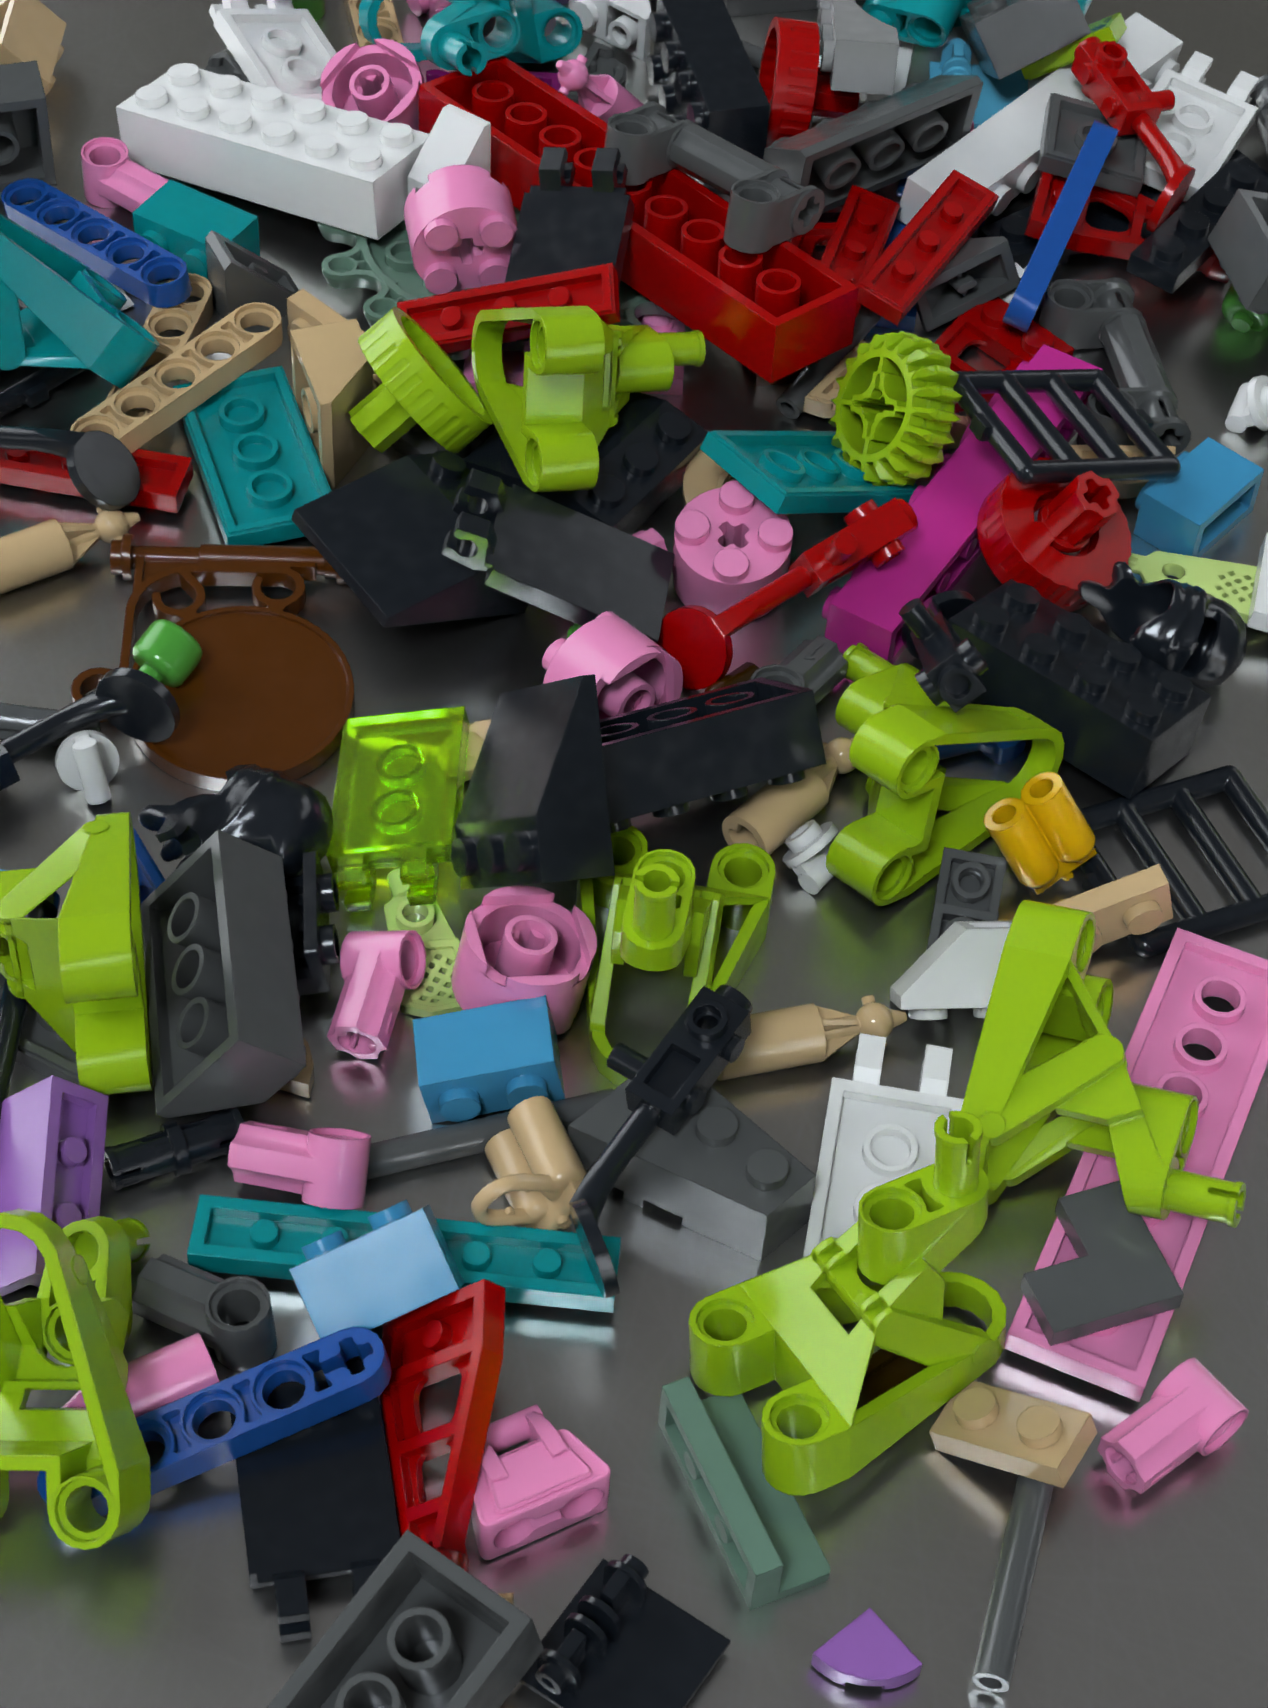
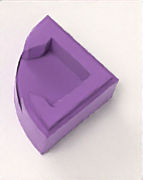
[811,1608,922,1689]

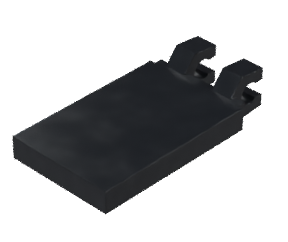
[502,147,635,352]
[441,468,674,643]
[226,1358,400,1643]

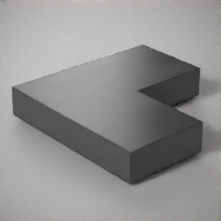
[1020,1180,1184,1346]

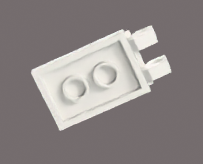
[209,0,337,101]
[1143,51,1259,202]
[803,1033,964,1271]

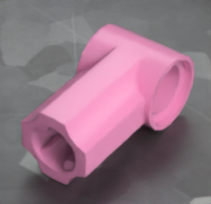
[81,137,169,212]
[327,930,426,1059]
[228,1121,371,1210]
[1097,1357,1249,1494]

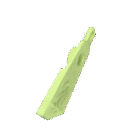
[1128,551,1257,624]
[384,867,463,1018]

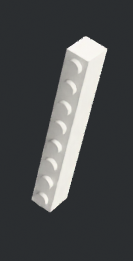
[896,12,1184,233]

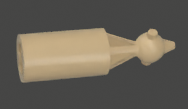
[0,507,140,595]
[722,737,855,854]
[717,995,907,1081]

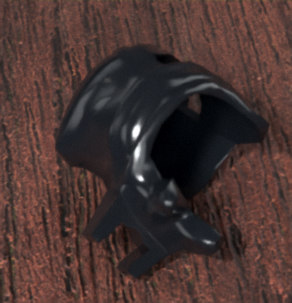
[1078,561,1247,689]
[138,764,333,878]

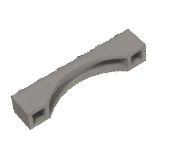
[816,0,899,96]

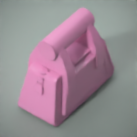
[471,1404,611,1560]

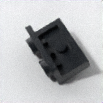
[285,851,340,996]

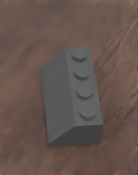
[763,75,983,213]
[141,829,306,1119]

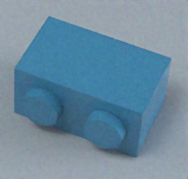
[1133,437,1265,557]
[412,995,565,1124]
[289,1199,465,1339]

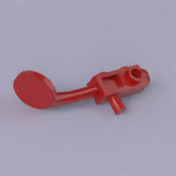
[1070,36,1195,233]
[657,497,918,690]

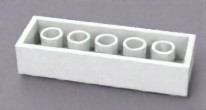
[116,63,429,240]

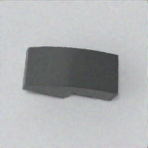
[926,847,1007,950]

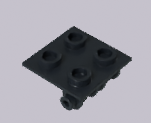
[520,1554,731,1708]

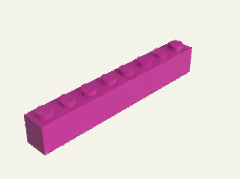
[822,344,1103,664]

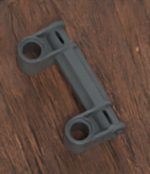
[604,101,825,254]
[1038,277,1191,455]

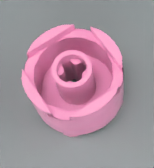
[320,38,425,131]
[404,165,518,295]
[672,480,794,619]
[542,611,683,720]
[451,885,597,1035]

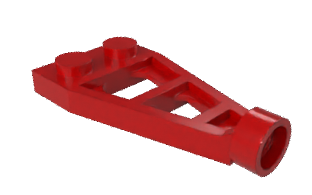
[1024,171,1229,284]
[934,297,1074,414]
[380,1279,505,1573]

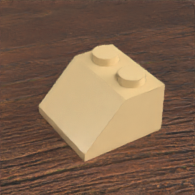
[0,0,67,96]
[290,318,377,489]

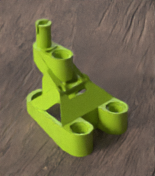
[471,306,706,492]
[826,643,1065,906]
[0,812,152,1095]
[576,826,776,1086]
[961,900,1246,1228]
[689,1111,1006,1496]
[0,1209,151,1550]

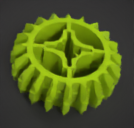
[828,331,963,487]

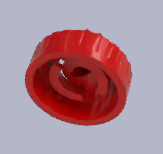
[758,16,860,147]
[977,457,1132,612]

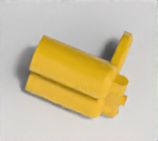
[983,772,1097,895]

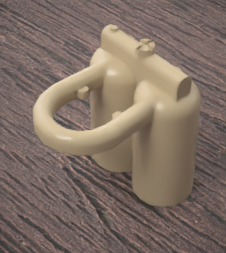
[471,1096,587,1231]

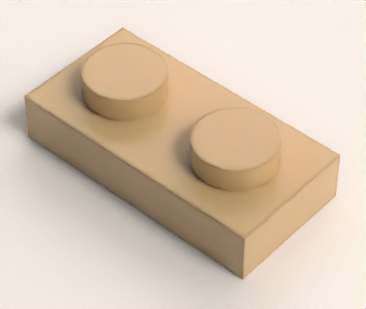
[1052,864,1173,952]
[929,1381,1097,1488]

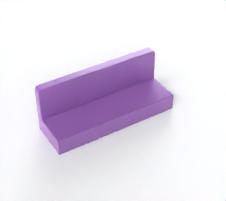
[0,1075,109,1297]

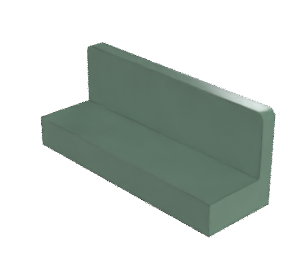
[658,1376,831,1611]

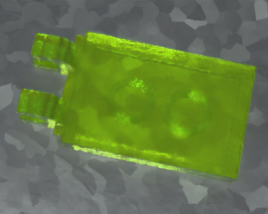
[326,706,470,912]

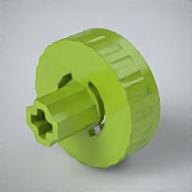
[348,307,493,454]

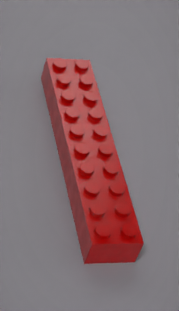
[419,56,859,384]

